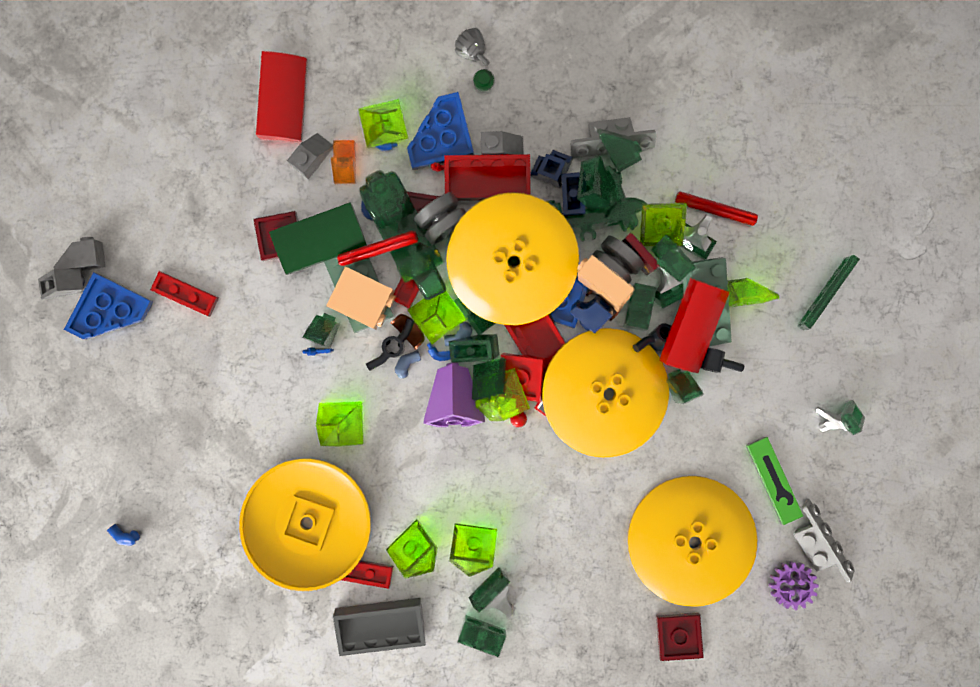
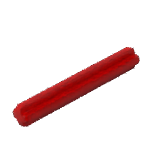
[675,191,758,226]
[337,231,418,266]

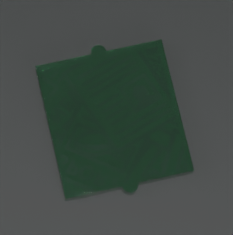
[472,357,506,401]

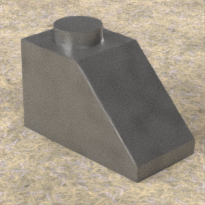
[481,131,524,155]
[287,133,334,180]
[54,237,106,271]
[38,268,85,300]

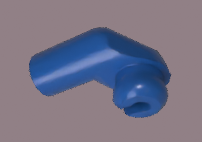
[107,524,140,546]

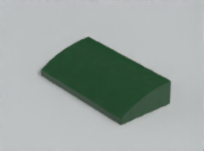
[269,202,367,275]

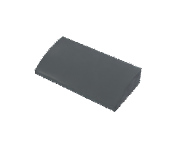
[333,598,426,656]

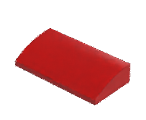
[256,51,307,142]
[444,154,531,201]
[659,278,730,373]
[505,314,566,380]

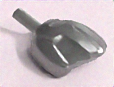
[455,28,490,66]

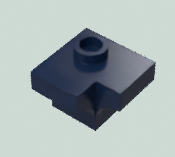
[530,150,573,188]
[570,294,614,334]

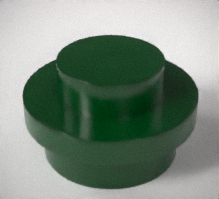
[473,69,494,91]

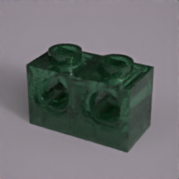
[623,283,657,331]
[457,615,506,658]

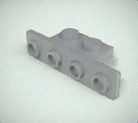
[571,117,656,158]
[794,499,855,583]

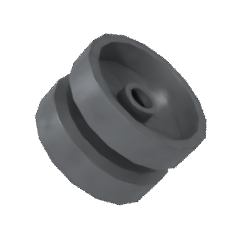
[414,192,466,245]
[588,235,644,284]

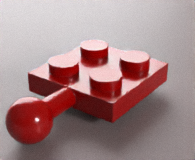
[498,353,545,428]

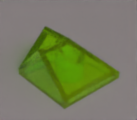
[358,99,408,148]
[639,203,687,246]
[728,278,780,308]
[407,285,467,345]
[475,368,530,421]
[316,401,364,447]
[386,519,437,578]
[449,523,497,577]

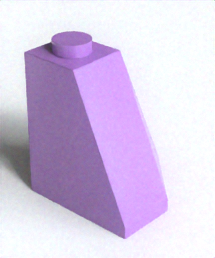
[424,363,485,427]

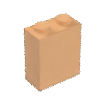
[578,255,634,312]
[326,267,396,330]

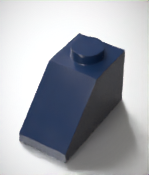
[562,172,587,216]

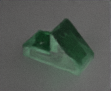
[651,235,696,282]
[454,297,496,335]

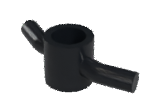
[366,318,415,371]
[633,323,672,352]
[700,348,744,373]

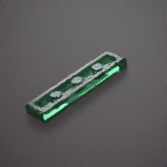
[798,255,860,330]

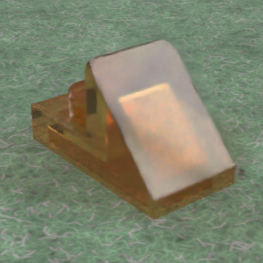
[331,140,356,184]

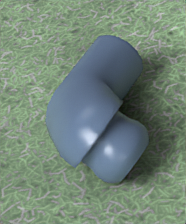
[444,322,472,346]
[395,350,421,379]

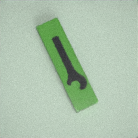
[746,437,803,525]

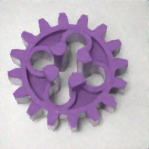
[769,561,819,610]

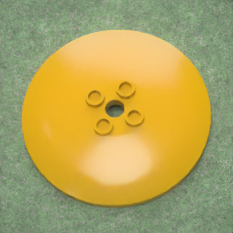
[447,193,579,325]
[542,328,669,457]
[239,459,371,591]
[628,476,757,606]

